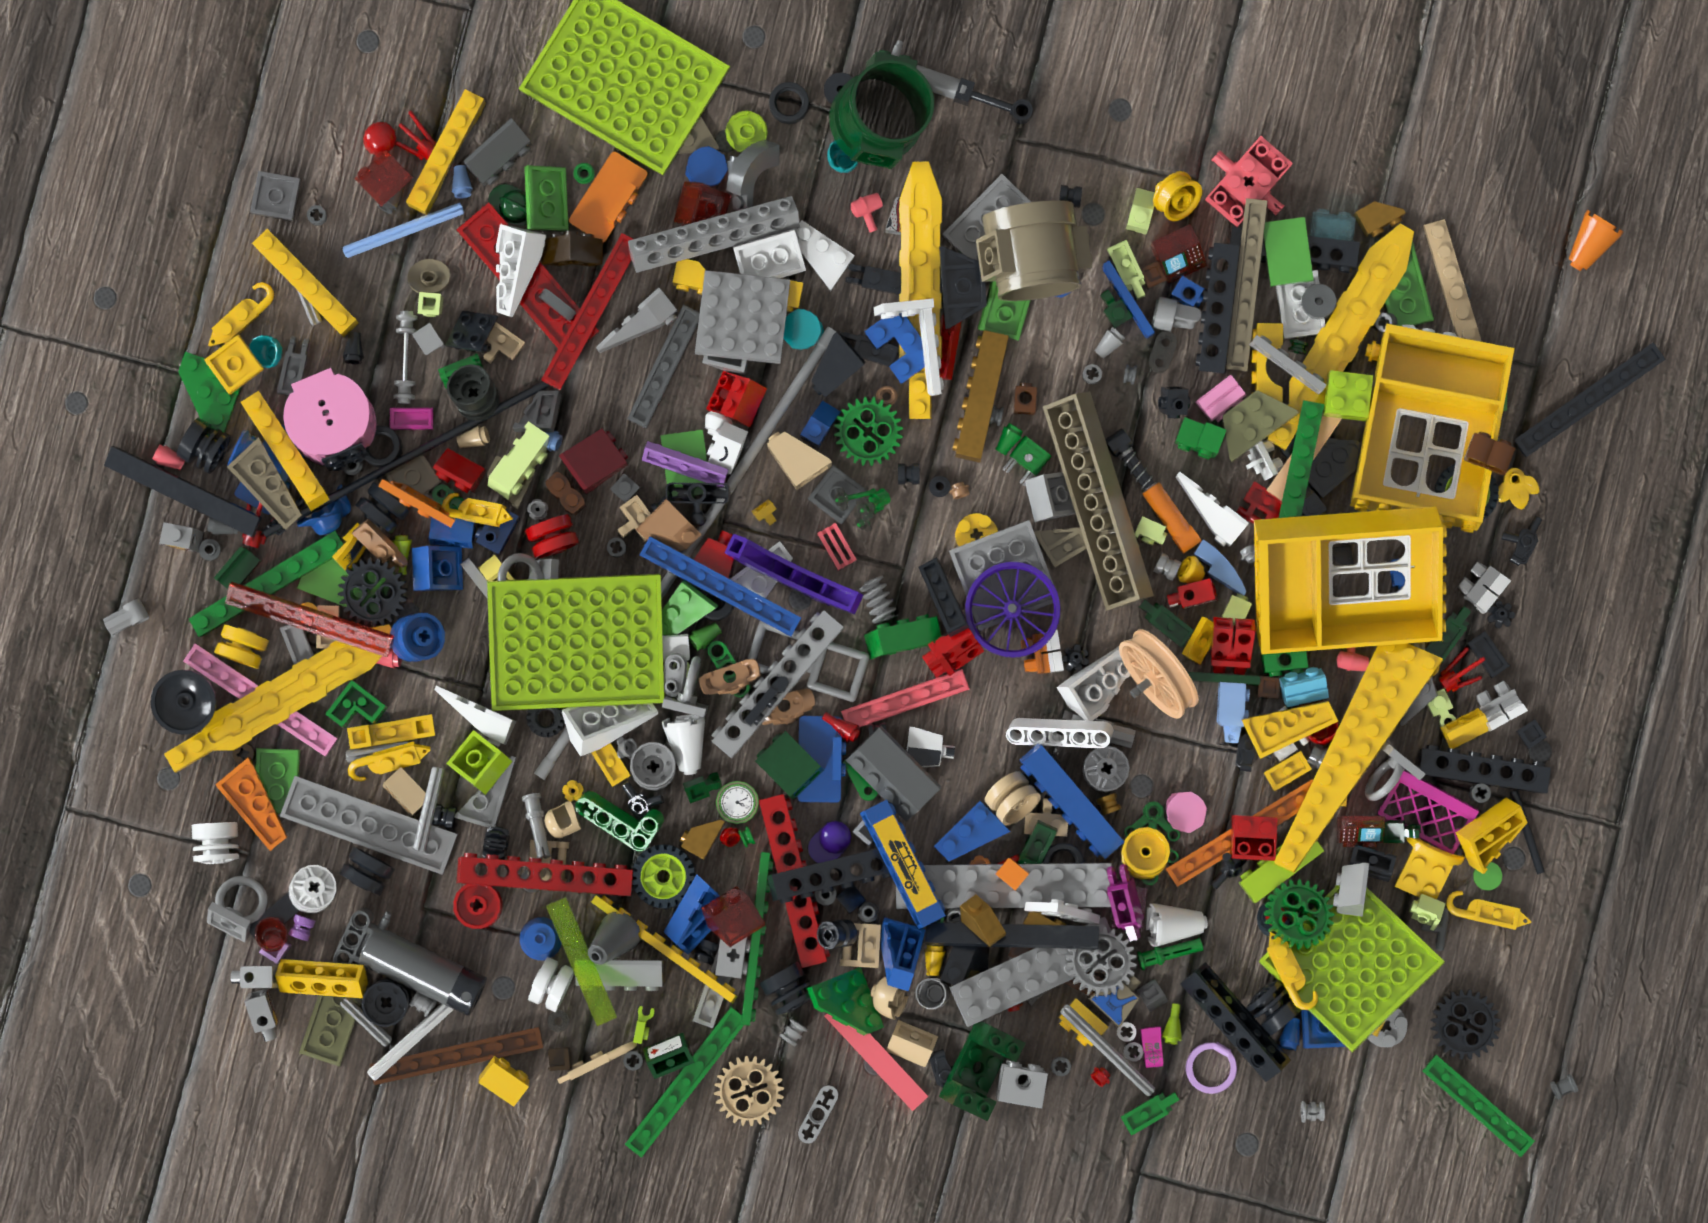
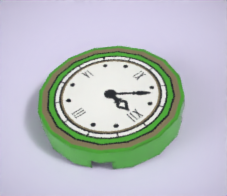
[716,781,759,824]

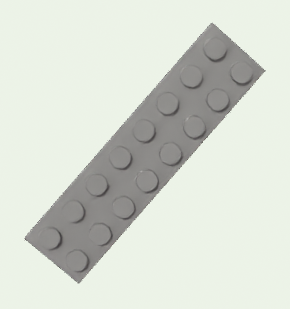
[280,776,458,875]
[949,917,1117,1027]

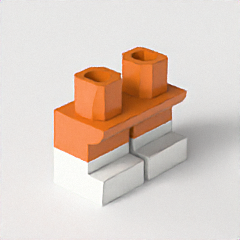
[1020,630,1064,674]

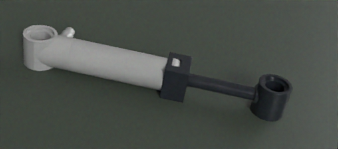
[873,40,1033,124]

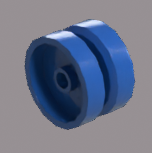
[390,613,445,662]

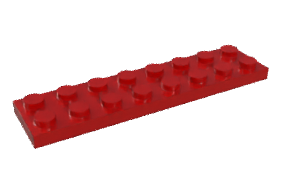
[456,202,599,348]

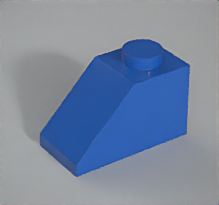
[800,401,841,448]

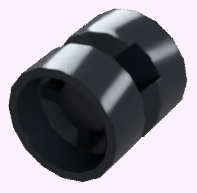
[817,919,857,950]

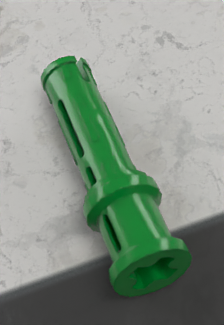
[1136,938,1203,970]

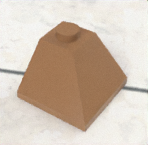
[636,499,702,552]

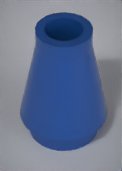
[1278,1018,1300,1051]

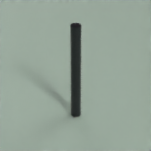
[1510,790,1545,874]

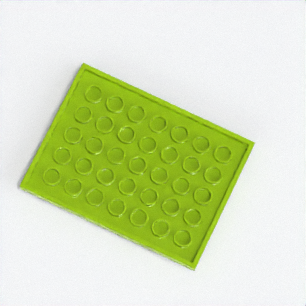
[519,0,730,176]
[487,574,664,711]

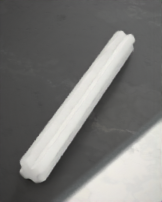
[367,1004,453,1080]

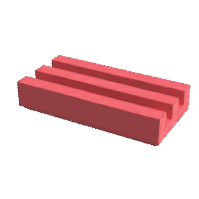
[817,523,857,571]

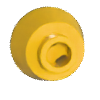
[1177,556,1205,583]

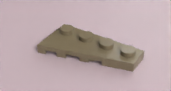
[227,437,302,530]

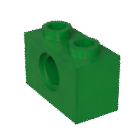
[1261,651,1308,677]

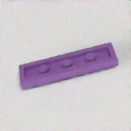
[642,441,729,488]

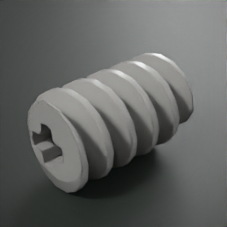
[860,575,899,623]

